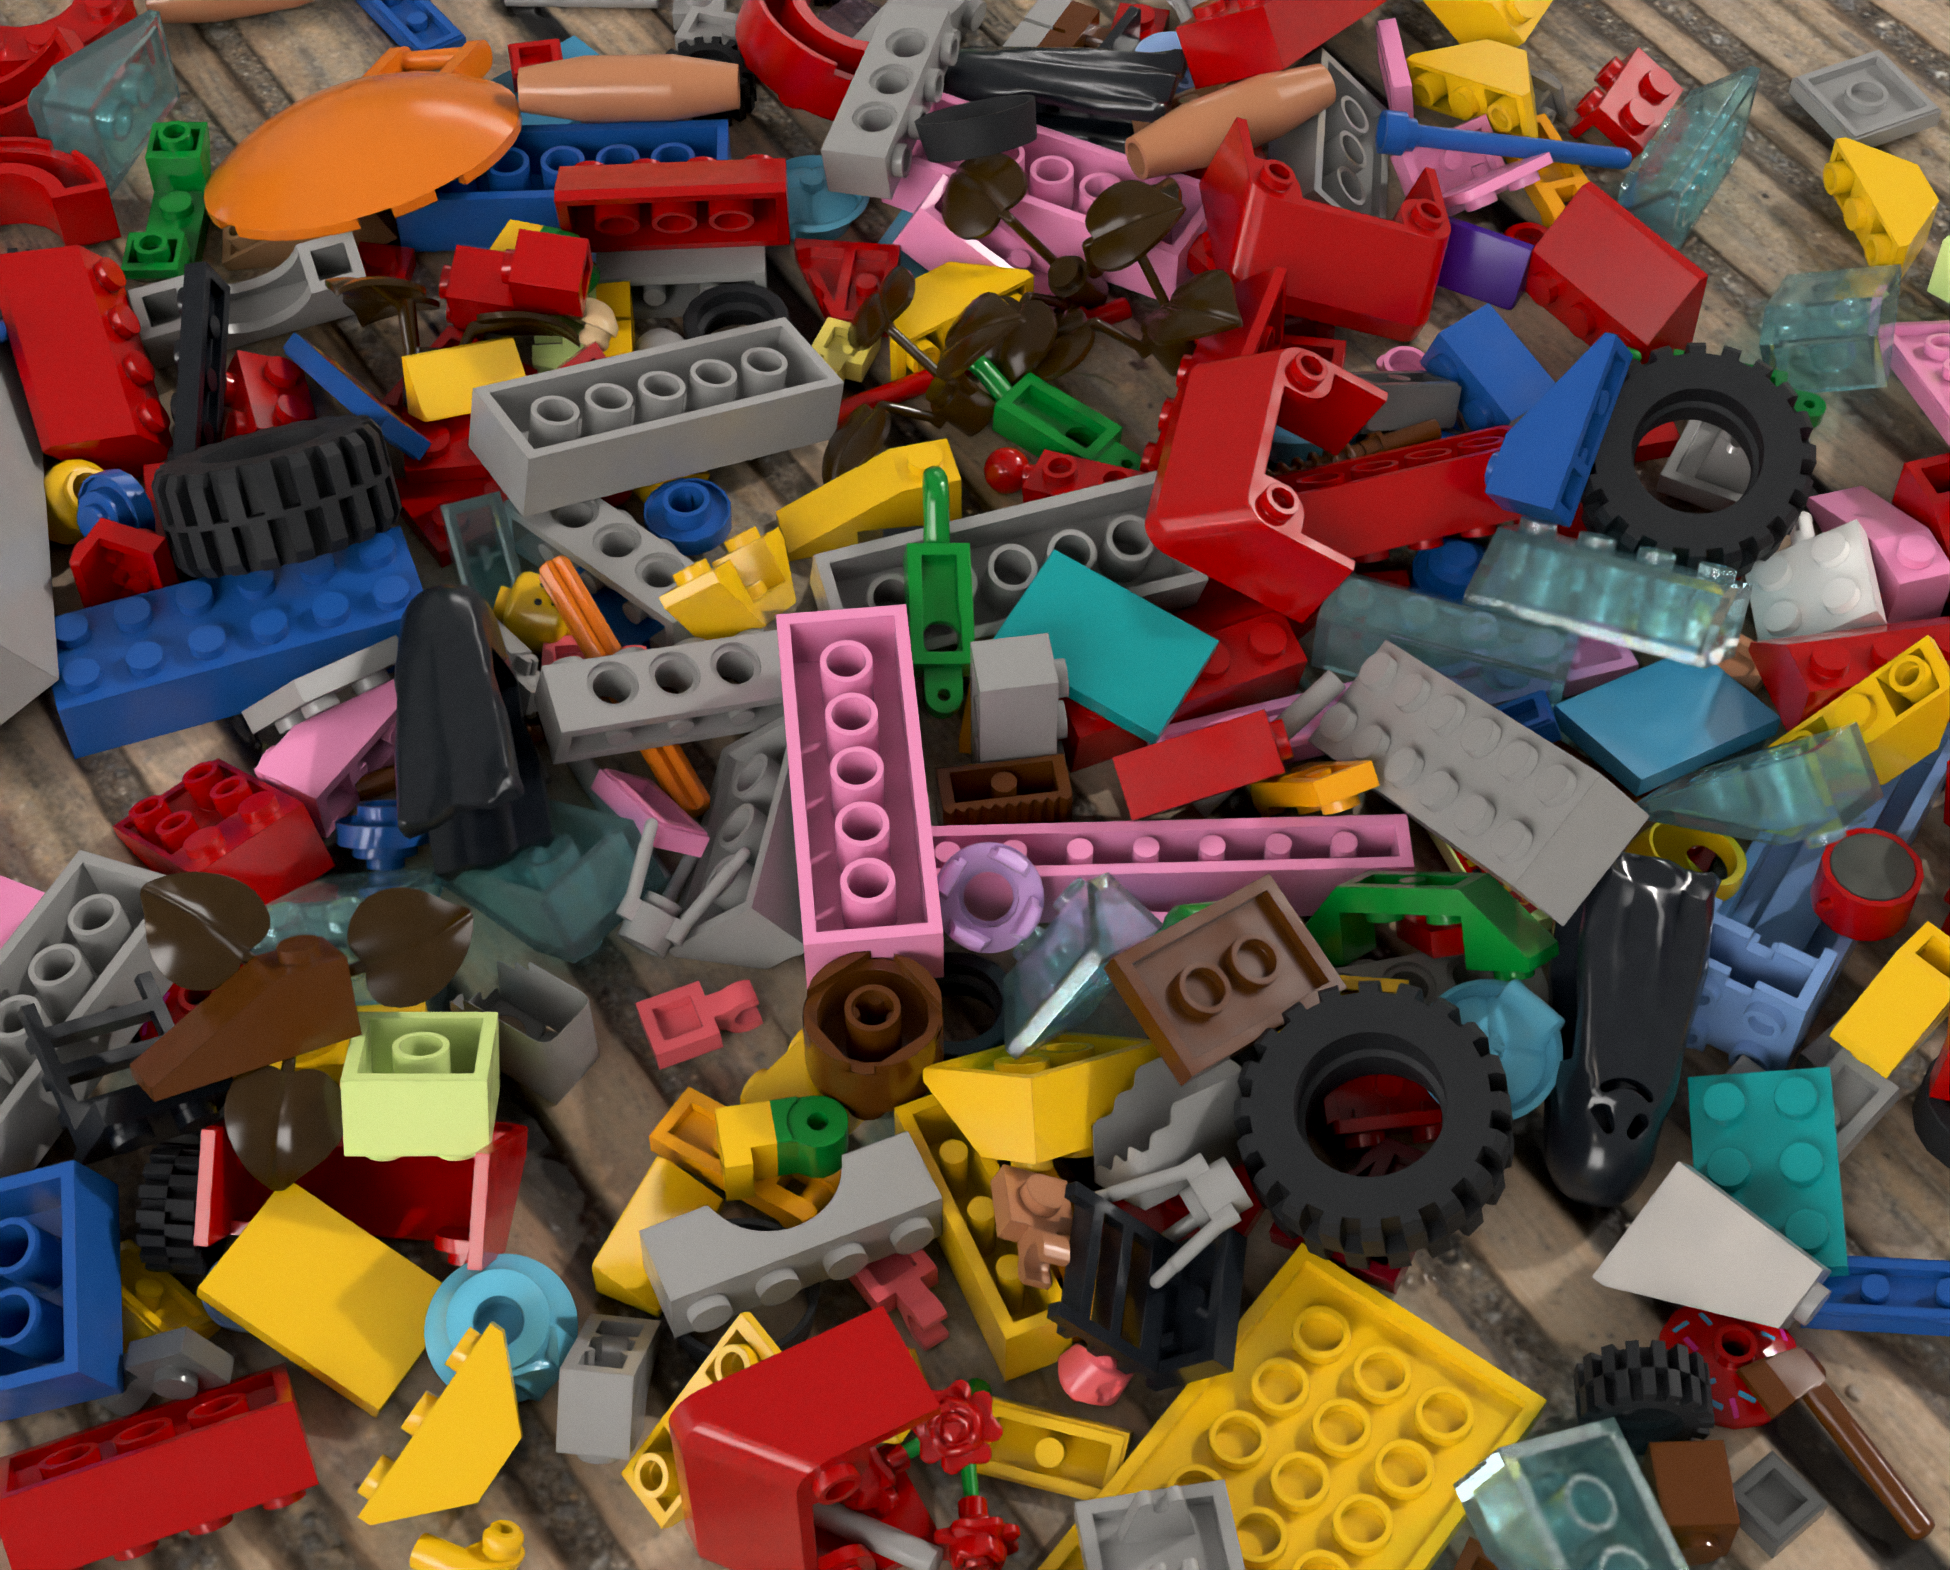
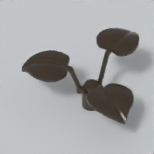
[942,153,1186,386]
[1031,177,1243,382]
[822,266,1027,484]
[325,276,580,408]
[140,872,474,1191]

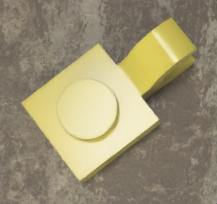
[811,317,881,382]

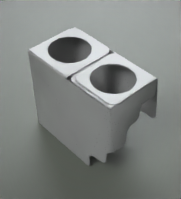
[449,961,600,1105]
[1093,1057,1242,1210]

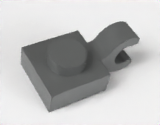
[97,1326,235,1416]

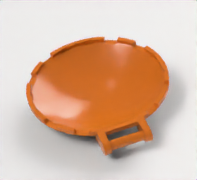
[203,40,523,241]

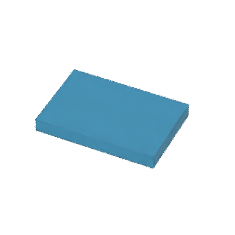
[1553,646,1781,797]

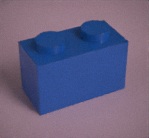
[1420,303,1555,431]

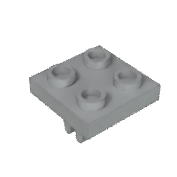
[1656,420,1811,512]
[1074,1479,1245,1570]

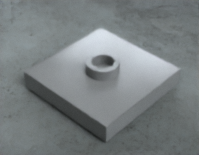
[1789,50,1942,147]

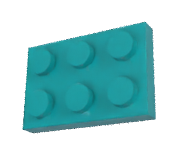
[1688,1067,1849,1277]

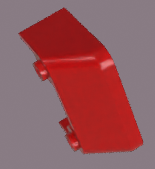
[1199,117,1451,342]
[1145,347,1388,624]
[193,1119,528,1271]
[668,1305,941,1570]

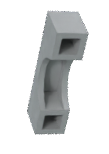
[128,231,366,369]
[639,1131,942,1338]

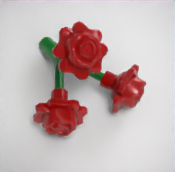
[842,1378,1021,1570]

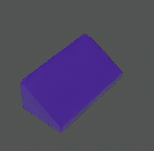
[1437,216,1535,310]

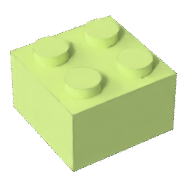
[340,1012,500,1161]

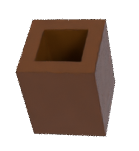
[1637,1440,1741,1565]

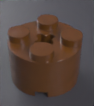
[802,951,944,1121]

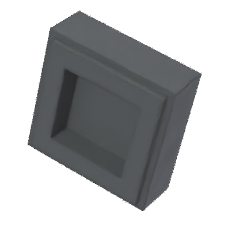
[1733,1450,1829,1559]

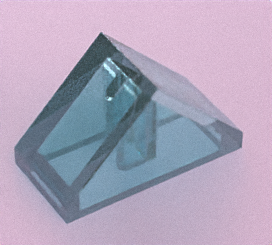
[440,491,522,610]

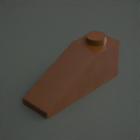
[130,935,362,1102]

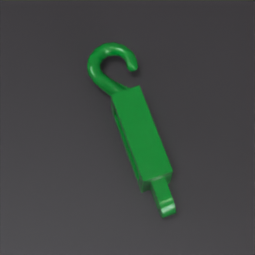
[967,355,1142,471]
[903,466,975,719]

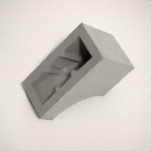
[556,1313,661,1464]

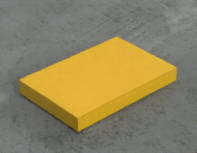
[196,1183,442,1418]

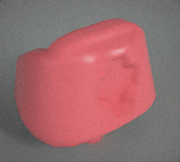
[1058,1344,1134,1406]

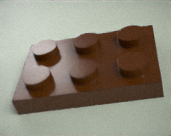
[1103,873,1347,1087]

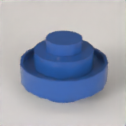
[77,469,155,537]
[644,478,732,556]
[1410,538,1501,617]
[335,800,430,871]

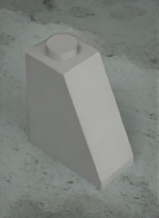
[1592,1161,1832,1329]

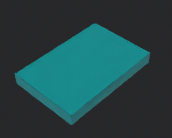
[993,549,1219,744]

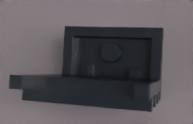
[17,971,234,1166]
[1047,1181,1247,1392]

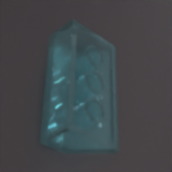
[1617,66,1761,251]
[1462,516,1753,669]
[1311,572,1584,709]

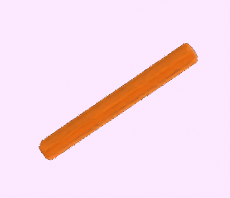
[539,555,710,819]

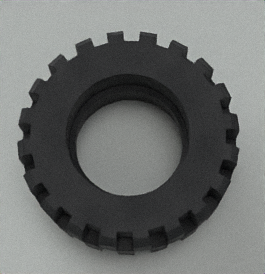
[1579,343,1817,588]
[151,414,402,578]
[1234,980,1514,1270]

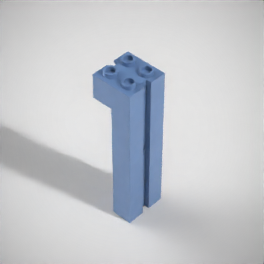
[1686,722,1950,1071]

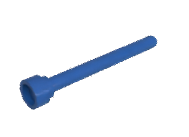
[1375,109,1632,170]

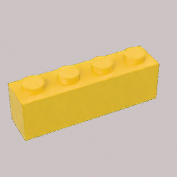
[894,1094,1073,1382]

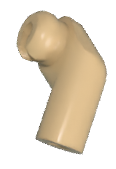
[561,296,619,352]

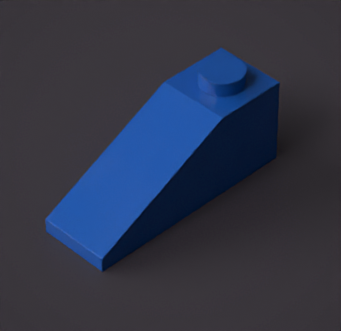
[1485,332,1633,527]

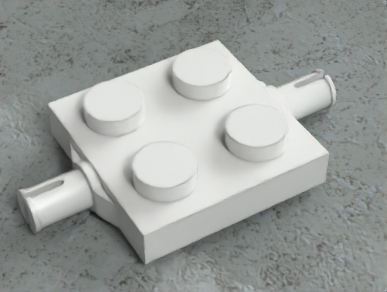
[1745,511,1887,641]

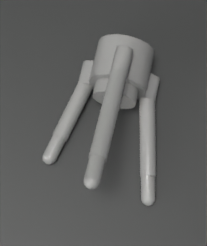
[616,818,751,959]
[1095,1153,1254,1289]

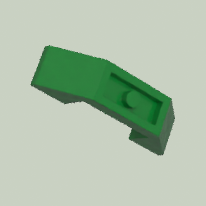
[121,121,211,282]
[1305,870,1559,981]

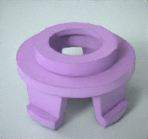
[937,842,1044,953]

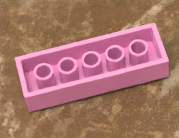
[881,92,1208,301]
[776,604,944,989]

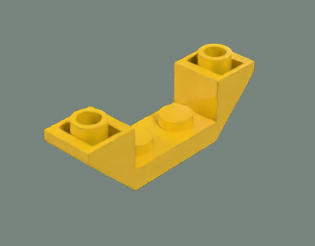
[659,526,796,640]

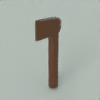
[1736,1346,1935,1541]

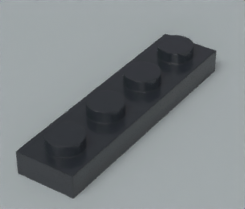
[167,262,231,462]

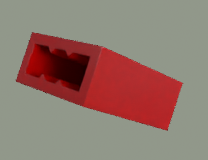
[1112,709,1294,821]

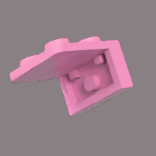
[1390,114,1553,216]

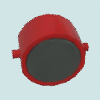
[1810,828,1924,941]

